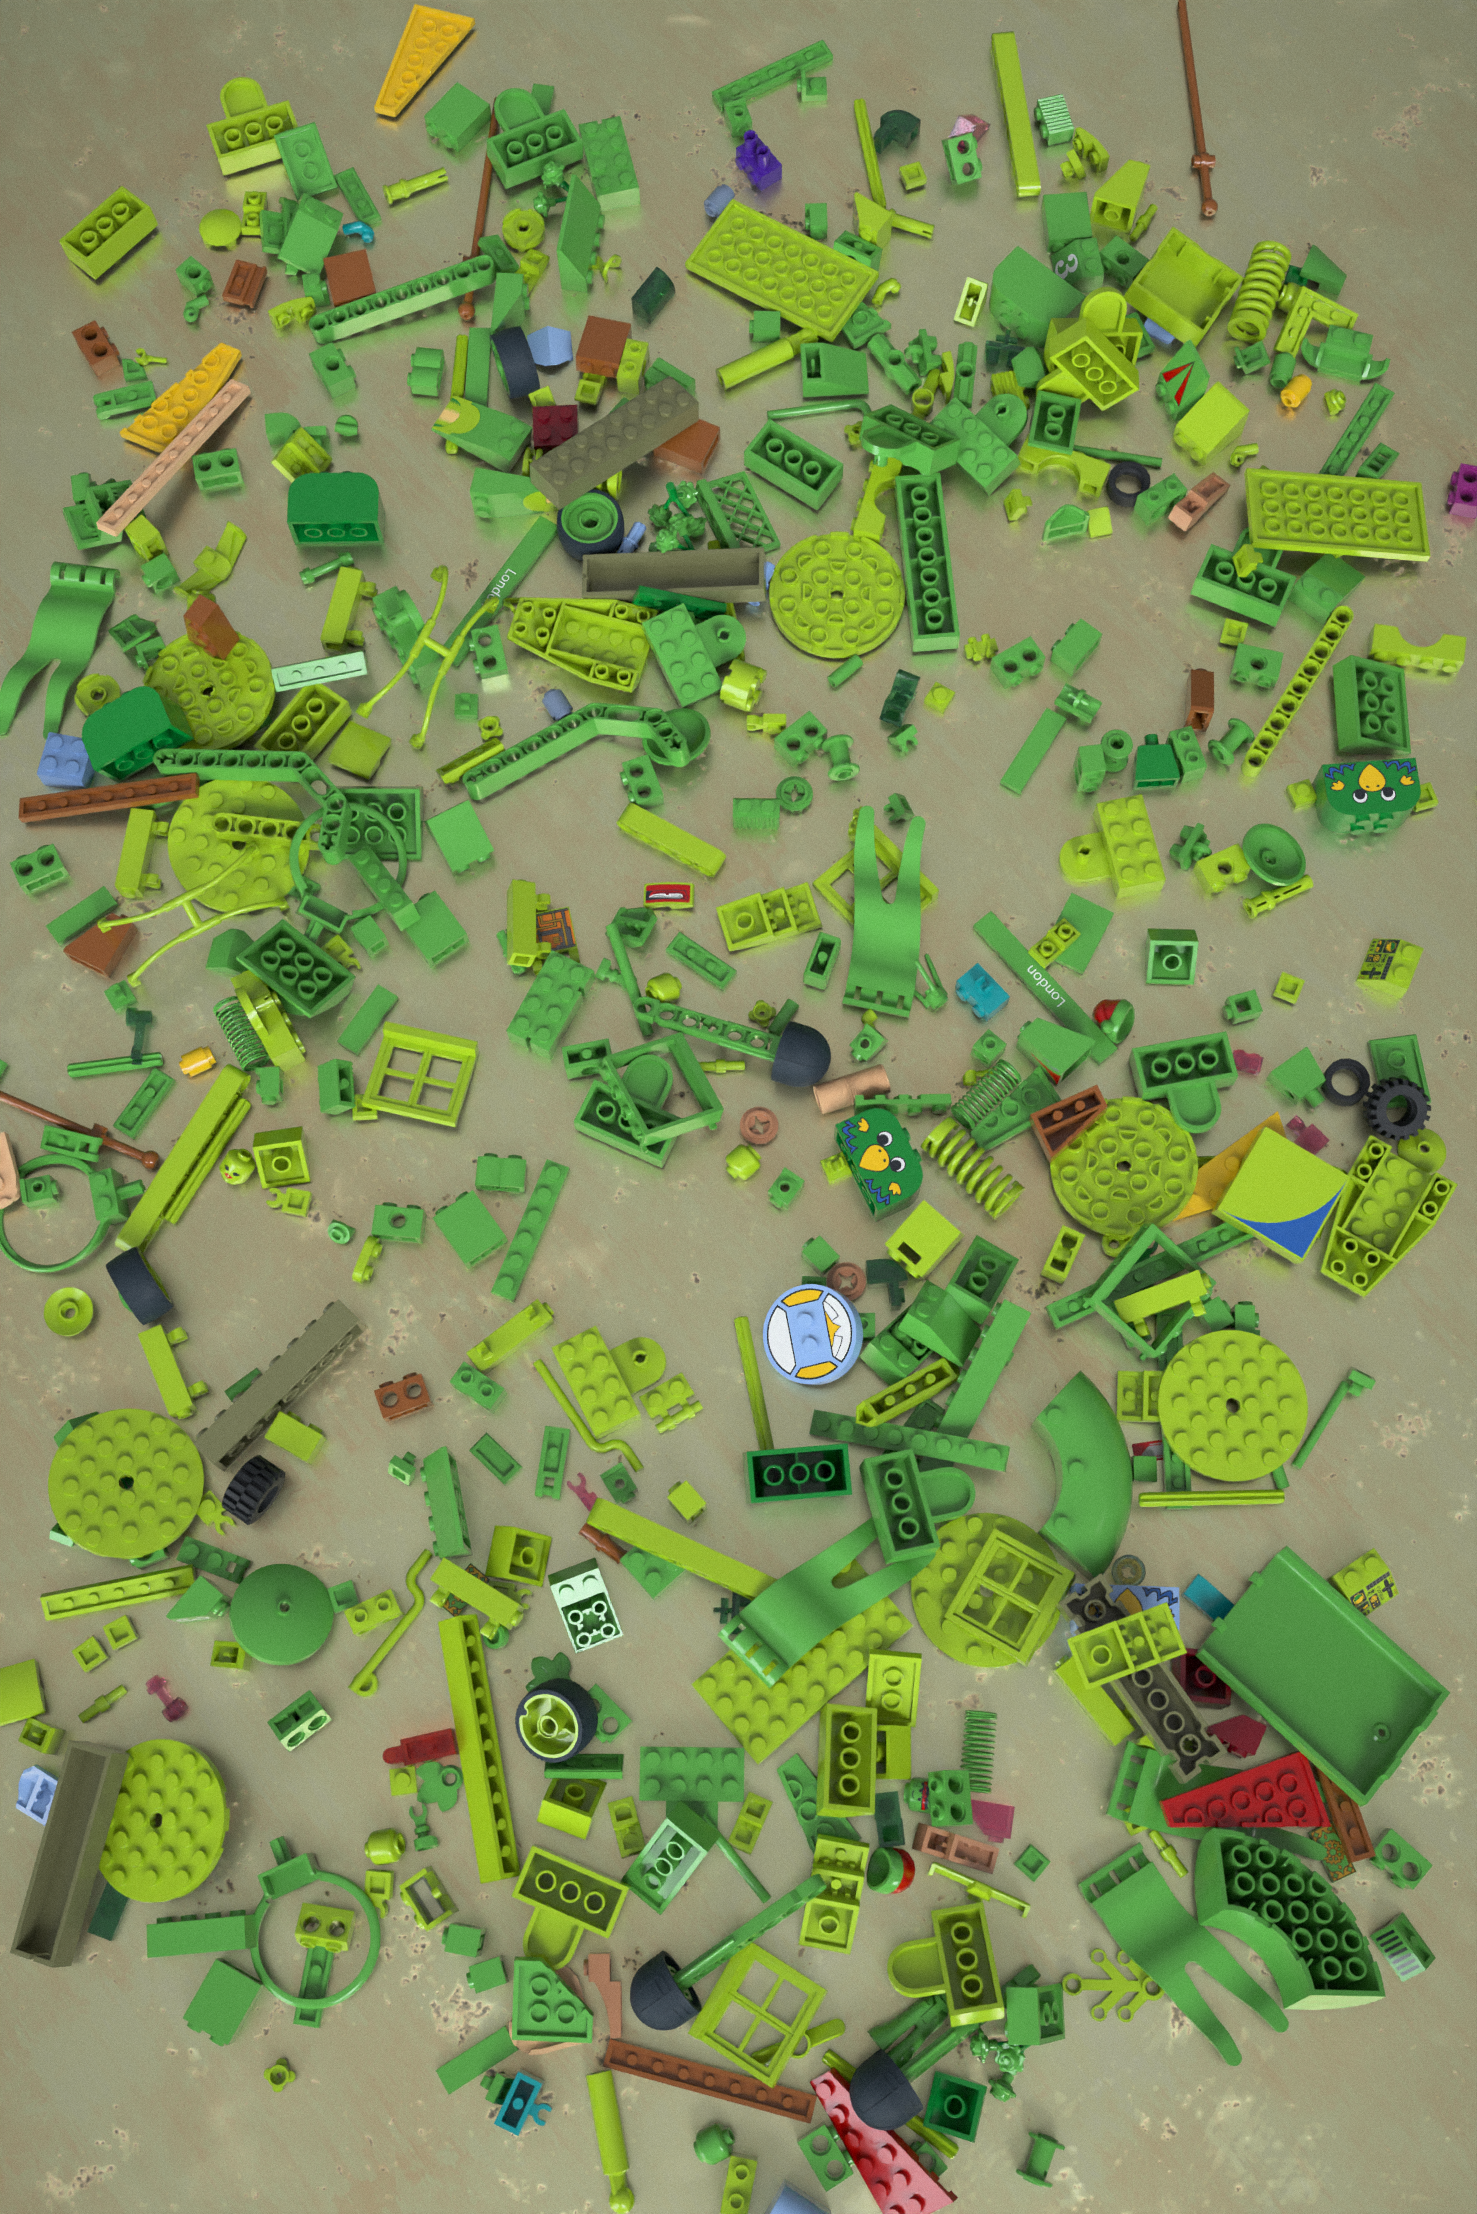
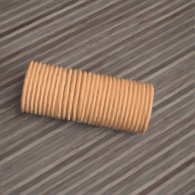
[813,1064,891,1114]

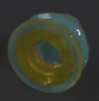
[1111,1555,1146,1586]

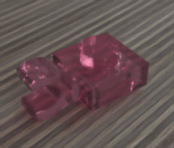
[1286,1115,1330,1155]
[567,1472,598,1512]

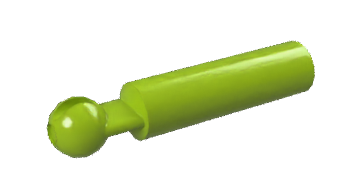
[715,328,819,390]
[586,2069,635,2214]

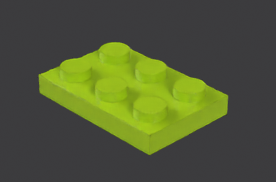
[865,1649,922,1727]

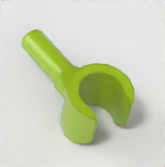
[134,348,167,366]
[861,1009,878,1027]
[963,1068,995,1086]

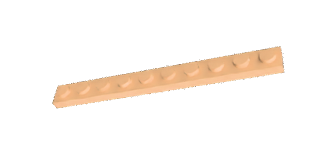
[96,379,251,537]

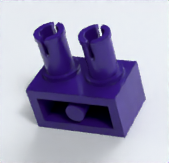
[735,130,782,191]

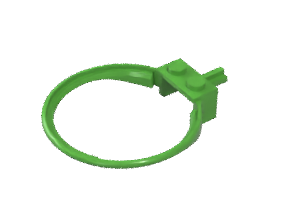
[289,802,407,944]
[0,1154,146,1273]
[250,1836,381,2009]

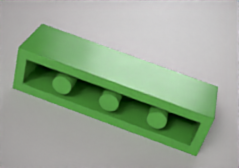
[348,845,421,931]
[147,1910,257,1958]

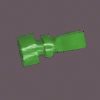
[595,958,637,992]
[409,1803,439,1852]

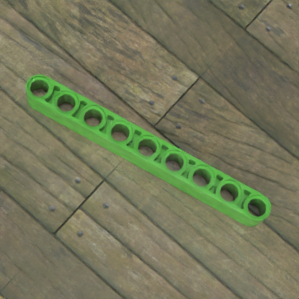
[309,255,497,344]

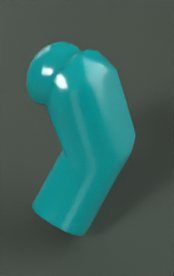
[342,221,375,243]

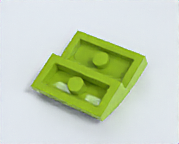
[271,427,333,483]
[328,721,391,780]
[1116,1370,1164,1422]
[0,1658,46,1726]

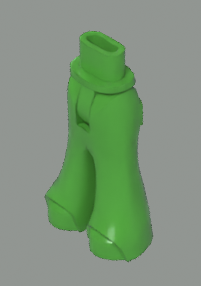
[867,1993,949,2069]

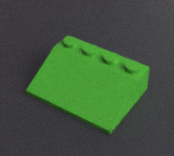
[556,174,605,293]
[1332,655,1411,755]
[326,786,424,859]
[236,919,356,1018]
[420,1446,473,1561]

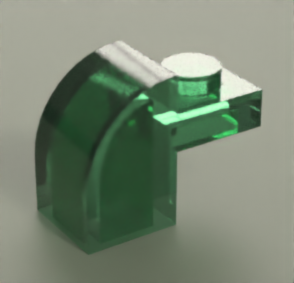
[873,110,921,154]
[879,669,921,728]
[865,1259,908,1311]
[874,1791,905,1848]

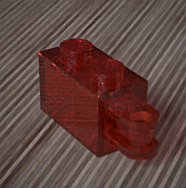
[383,1728,459,1767]

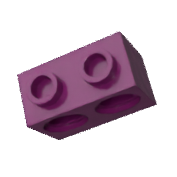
[1447,463,1477,519]

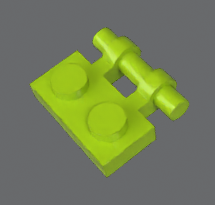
[639,1372,703,1434]

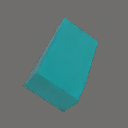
[1181,1574,1234,1621]

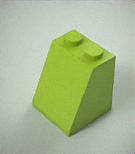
[1090,159,1151,235]
[1173,381,1250,466]

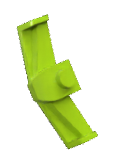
[173,521,247,599]
[927,1862,1031,1918]

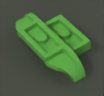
[259,197,299,276]
[1301,325,1390,382]

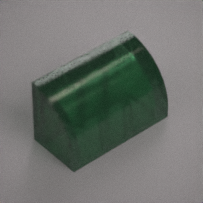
[631,267,675,324]

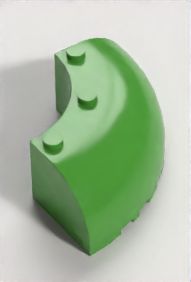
[1031,1371,1133,1581]
[1195,1828,1386,2010]

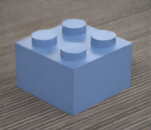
[37,732,95,790]

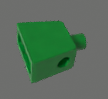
[1132,734,1180,789]

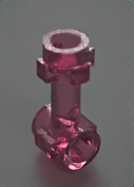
[145,1675,188,1722]

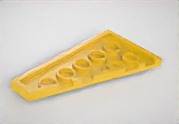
[374,4,475,117]
[119,343,242,453]
[1173,1111,1287,1221]

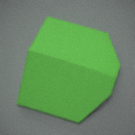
[1011,347,1051,389]
[1042,504,1090,541]
[108,614,158,653]
[605,907,658,948]
[205,929,254,975]

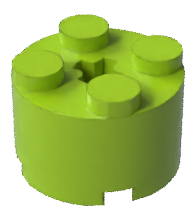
[720,659,767,712]

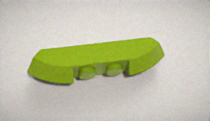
[856,1357,960,1427]

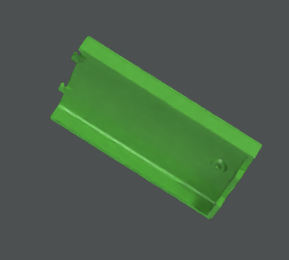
[1195,1546,1450,1807]

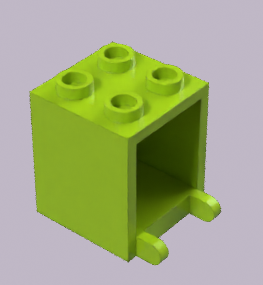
[885,1200,965,1279]

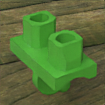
[904,329,942,376]
[1054,683,1102,723]
[1169,823,1212,871]

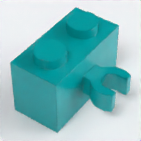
[955,963,1010,1022]
[494,2069,552,2136]

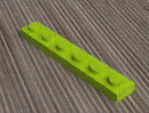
[40,1564,196,1621]

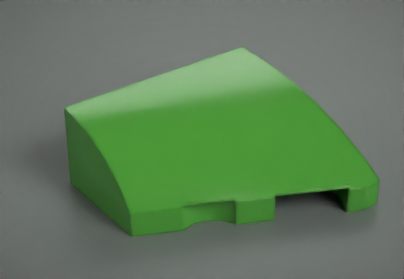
[1299,245,1347,296]

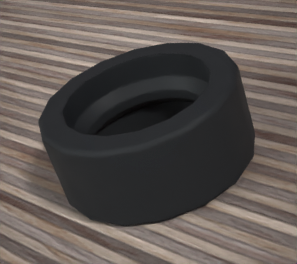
[1106,461,1151,507]
[1321,1058,1370,1106]

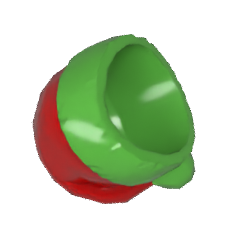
[1092,999,1135,1044]
[867,1841,915,1894]

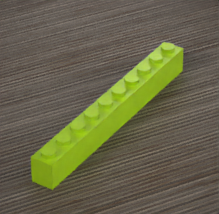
[438,1614,520,1884]

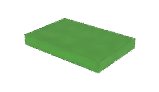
[274,122,338,201]
[1054,893,1114,975]
[1367,1034,1431,1110]

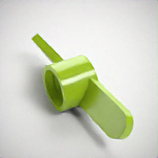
[911,369,941,420]
[751,2019,846,2066]

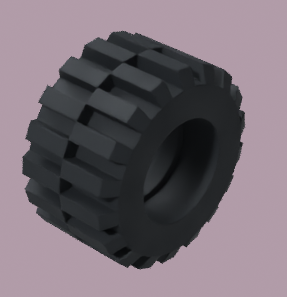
[1363,1077,1431,1140]
[222,1455,286,1525]

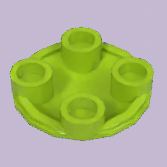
[199,209,242,247]

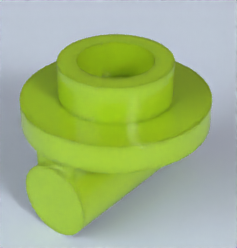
[1324,389,1346,415]

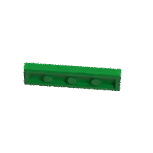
[633,585,727,620]

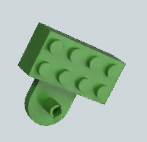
[486,88,583,189]
[930,394,1028,496]
[859,404,961,476]
[1190,527,1297,627]
[372,586,446,690]
[641,603,746,708]
[1128,1031,1238,1133]
[574,1055,682,1168]
[859,1448,976,1565]
[639,1746,745,1829]

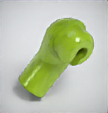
[872,278,901,306]
[1230,443,1259,467]

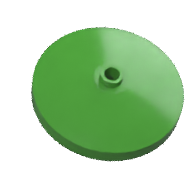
[229,1564,333,1665]

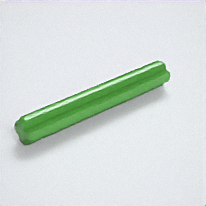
[67,1052,163,1077]

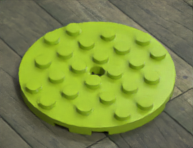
[769,531,905,658]
[142,631,276,750]
[168,780,310,914]
[1050,1096,1198,1237]
[1156,1330,1308,1482]
[48,1408,204,1559]
[910,1513,1061,1668]
[99,1739,230,1903]

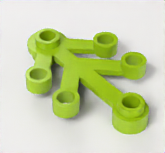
[1061,1948,1165,2022]

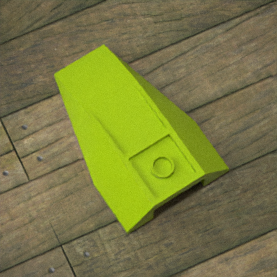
[507,597,658,693]
[1320,1135,1458,1297]

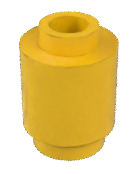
[1280,374,1312,407]
[178,1046,217,1077]

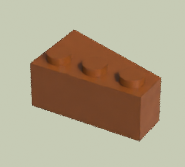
[183,595,240,660]
[1029,1085,1108,1163]

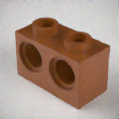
[72,320,120,377]
[374,1372,434,1422]

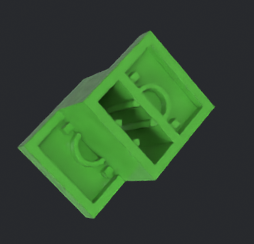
[63,479,146,550]

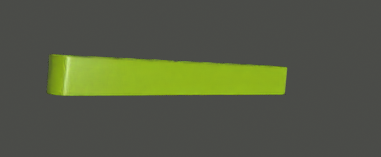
[991,31,1041,198]
[1241,606,1354,777]
[115,1064,251,1253]
[586,1498,778,1601]

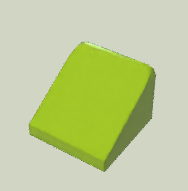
[1086,506,1112,538]

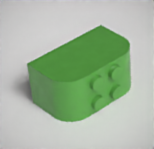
[989,246,1086,348]

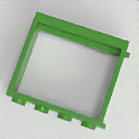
[598,1032,724,1153]
[1082,1223,1217,1361]

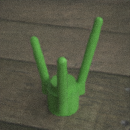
[914,954,949,1010]

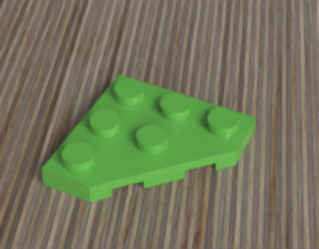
[512,1956,594,2043]

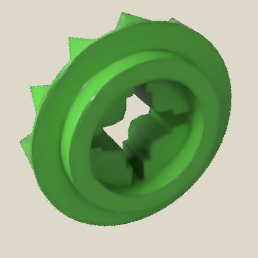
[776,776,813,812]

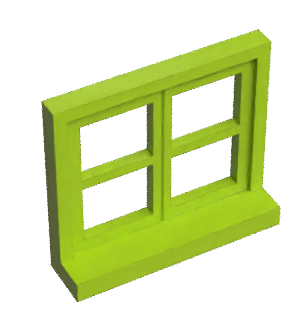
[812,825,939,928]
[362,1021,479,1127]
[944,1528,1076,1667]
[688,1942,828,2088]

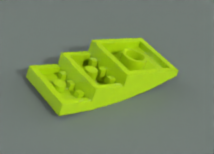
[716,882,823,951]
[1067,1602,1187,1690]
[798,1834,870,1954]

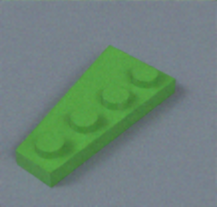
[776,1753,862,1854]

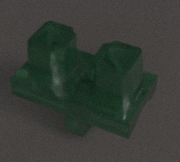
[985,330,1025,368]
[713,1592,752,1636]

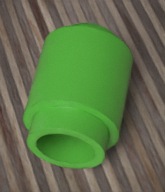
[1269,352,1296,388]

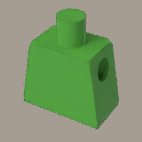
[1266,1047,1326,1108]

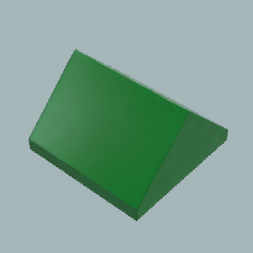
[923,2071,987,2143]

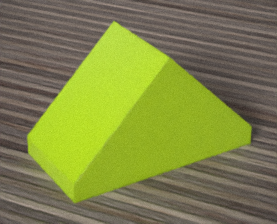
[954,276,989,327]
[210,1640,252,1671]
[18,1717,66,1755]

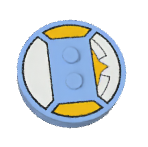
[763,1284,863,1385]

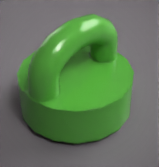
[483,1624,509,1649]

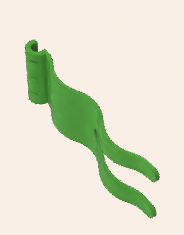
[0,561,120,740]
[842,806,926,1018]
[717,1517,936,1689]
[1106,1741,1327,1861]
[1078,1842,1289,2066]

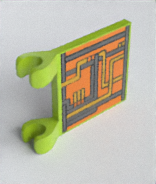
[532,907,581,975]

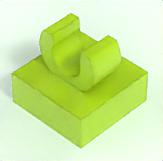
[1060,148,1087,180]
[1003,489,1033,521]
[1232,544,1263,577]
[820,1152,852,1185]

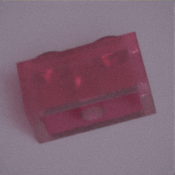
[1232,1049,1264,1076]

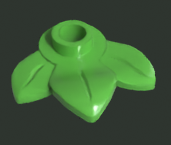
[525,1652,571,1692]
[416,1761,464,1812]

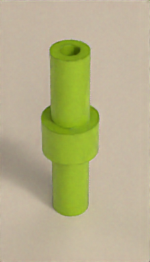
[1129,204,1158,242]
[698,1059,745,1073]
[78,1684,127,1724]
[1148,1830,1189,1878]

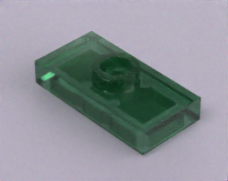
[87,1881,130,1941]

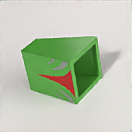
[1016,1017,1096,1087]

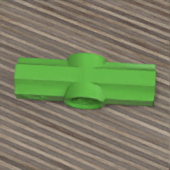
[867,333,922,395]
[953,341,978,408]

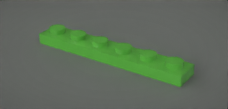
[491,1159,570,1302]

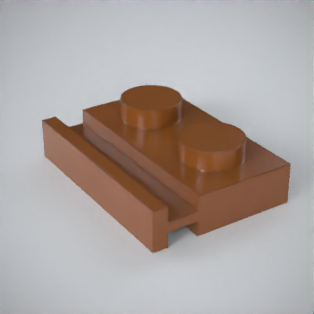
[222,259,268,308]

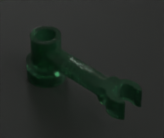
[126,1007,153,1065]

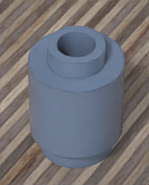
[704,184,735,218]
[542,689,573,721]

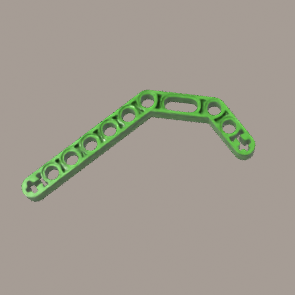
[462,703,691,800]
[153,749,352,865]

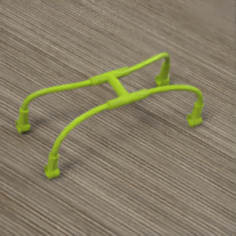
[356,565,499,749]
[97,841,290,988]

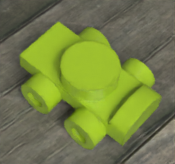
[964,634,999,661]
[848,806,862,842]

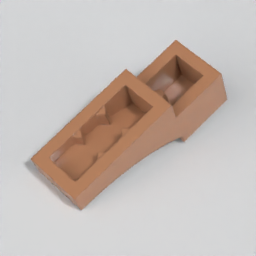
[1168,472,1231,531]
[912,1823,1000,1874]
[583,1952,623,2038]

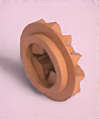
[740,1107,778,1145]
[827,1262,866,1301]

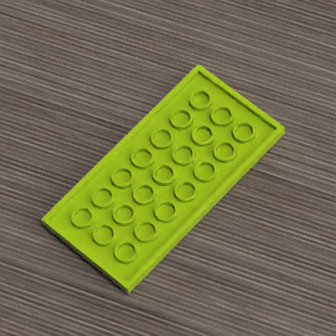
[685,199,879,342]
[1244,468,1430,562]
[691,1559,913,1765]

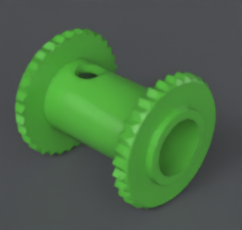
[1208,718,1255,765]
[1100,729,1133,773]
[822,734,860,781]
[1016,2131,1065,2188]

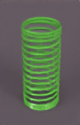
[213,996,270,1071]
[951,1059,1022,1130]
[960,1710,998,1793]

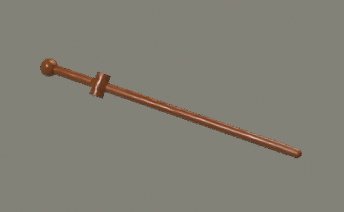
[1178,0,1218,216]
[458,97,499,320]
[0,1091,160,1169]

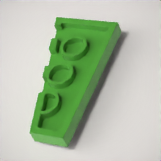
[841,301,891,350]
[969,1066,1061,1155]
[854,1094,952,1117]

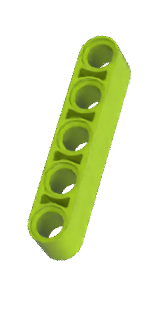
[616,803,726,877]
[211,813,321,850]

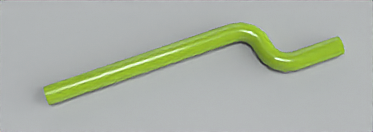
[533,1359,644,1473]
[348,1549,433,1694]

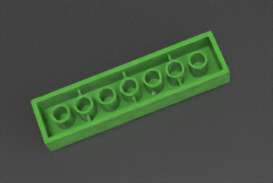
[894,473,960,652]

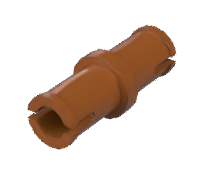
[578,1522,628,1564]

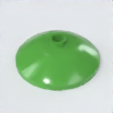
[642,708,711,765]
[1242,823,1306,886]

